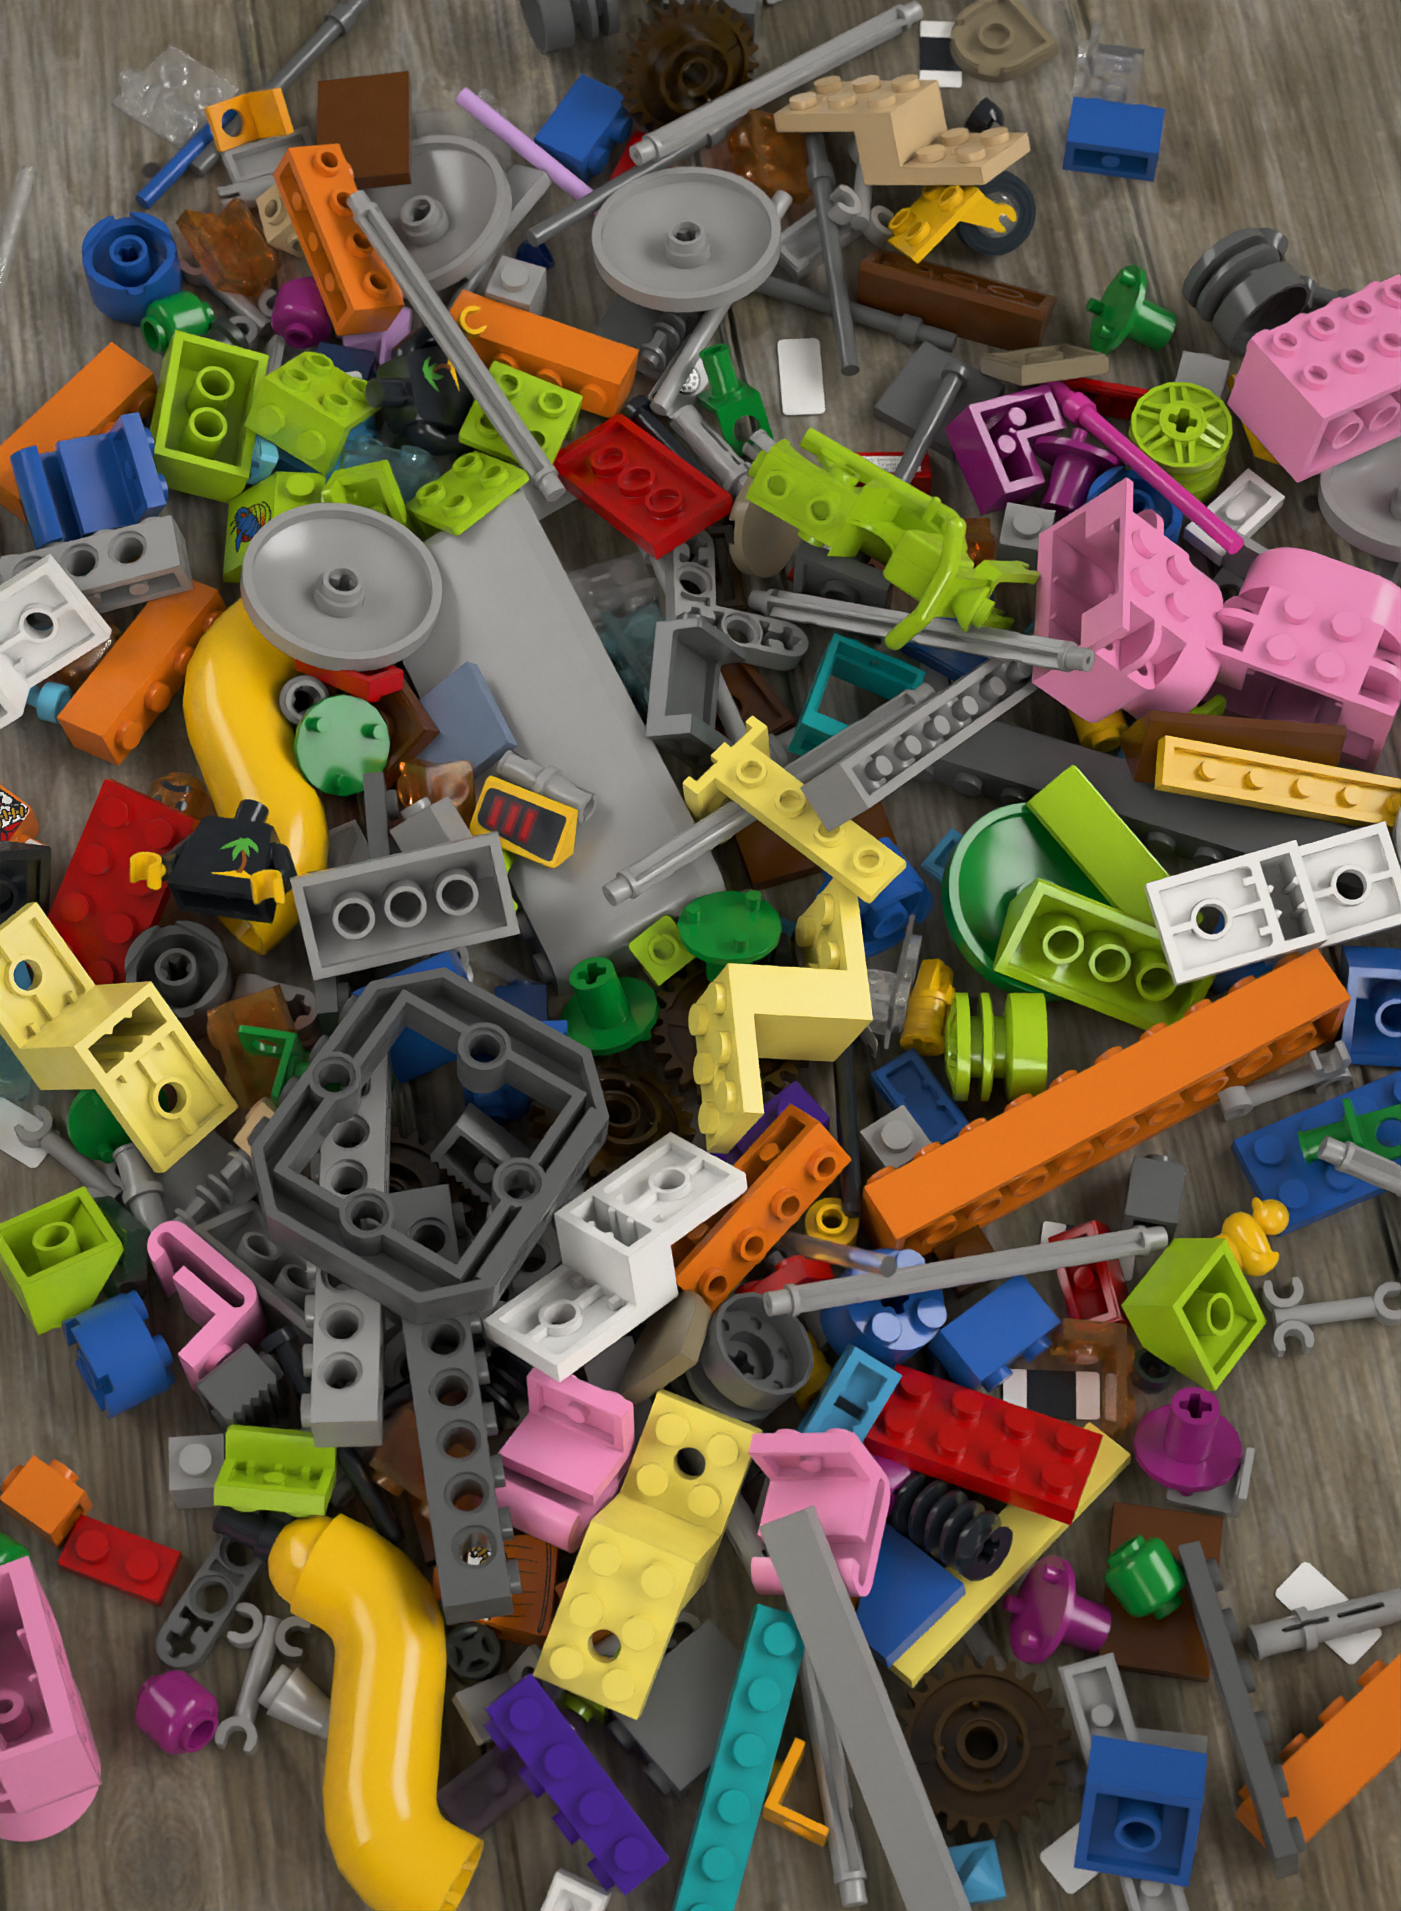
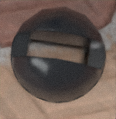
[964,97,1004,133]
[1129,1348,1176,1395]

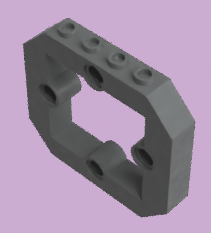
[248,967,609,1325]

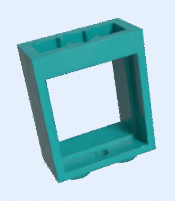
[787,633,926,756]

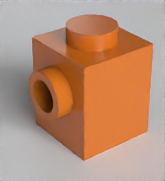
[0,1455,93,1550]

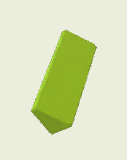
[1026,765,1205,926]

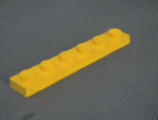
[1154,735,1401,833]

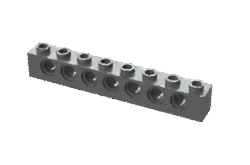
[385,1184,522,1625]

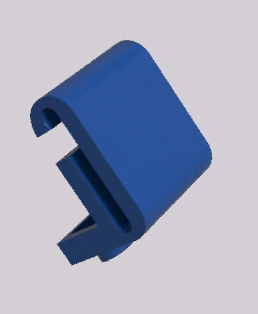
[9,412,168,550]

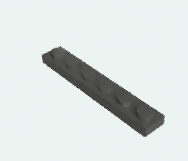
[1178,1540,1306,1879]

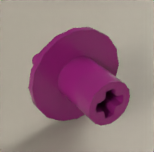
[1032,428,1126,518]
[1133,1387,1243,1496]
[1002,1555,1111,1665]

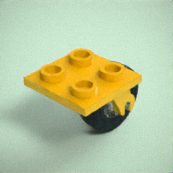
[886,170,1036,264]

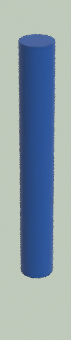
[135,109,238,210]

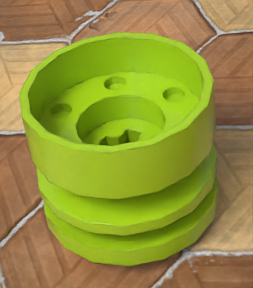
[1123,382,1233,504]
[944,993,1048,1102]

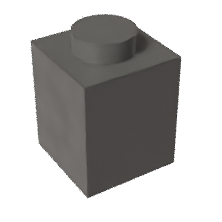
[1120,1154,1187,1242]

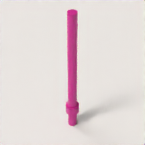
[1042,380,1244,554]

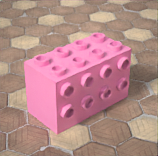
[1227,274,1401,483]

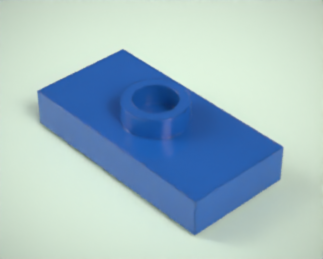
[870,1047,969,1145]

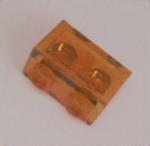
[728,109,811,205]
[175,198,282,298]

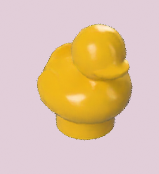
[1213,1197,1289,1277]

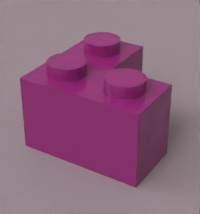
[944,384,1067,516]

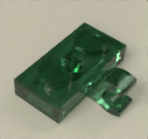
[93,1196,151,1300]

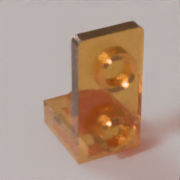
[1050,1318,1135,1441]

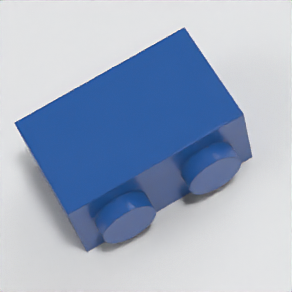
[534,74,633,185]
[1063,96,1165,182]
[927,1275,1061,1393]

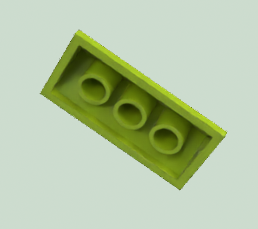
[993,878,1217,1030]

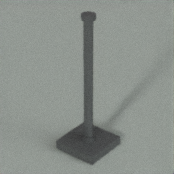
[793,363,971,644]

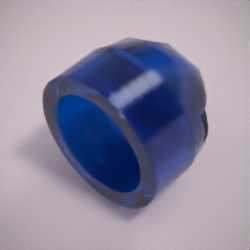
[514,239,555,272]

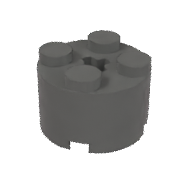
[125,920,235,1042]

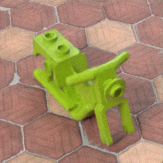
[745,427,1040,650]

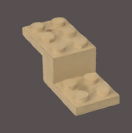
[773,74,1031,185]

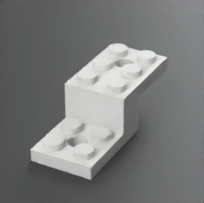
[0,554,112,729]
[1144,821,1401,986]
[483,1132,748,1383]

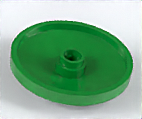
[941,803,1113,1002]

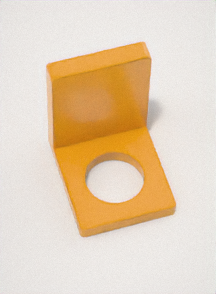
[205,87,294,152]
[763,1738,829,1847]

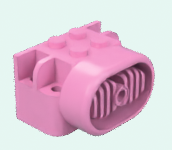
[1032,477,1223,723]
[1196,547,1401,773]
[0,1556,102,1842]

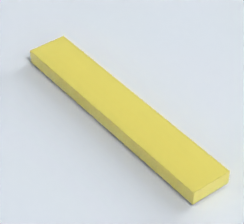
[888,1422,1131,1688]

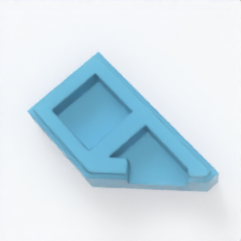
[247,433,279,485]

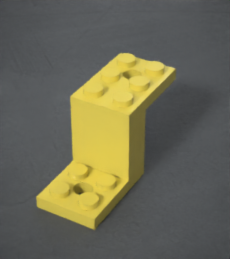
[688,878,873,1154]
[0,902,239,1173]
[533,1389,763,1720]

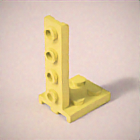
[682,715,906,903]

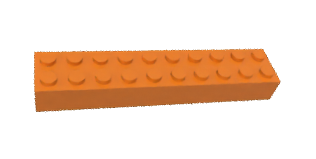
[859,948,1351,1259]

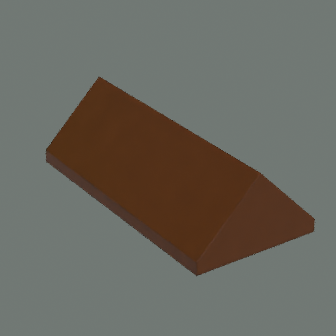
[857,248,1057,351]
[1120,710,1346,783]

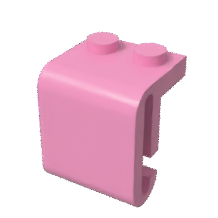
[147,1221,268,1395]
[473,1367,635,1553]
[748,1428,890,1597]

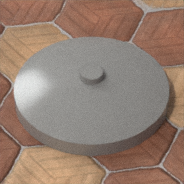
[358,135,512,299]
[592,167,781,312]
[1318,436,1401,563]
[240,503,442,672]

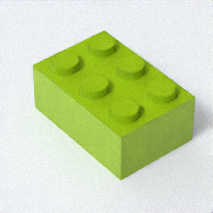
[150,330,269,504]

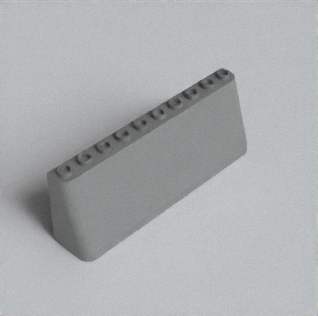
[395,489,726,997]

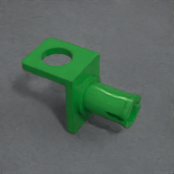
[696,343,774,457]
[237,1025,346,1110]
[1297,1097,1401,1165]

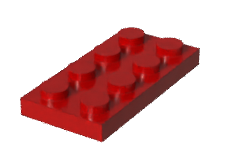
[553,413,734,560]
[27,779,200,985]
[863,1363,1103,1526]

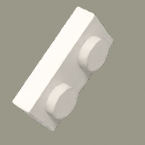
[1183,468,1285,567]

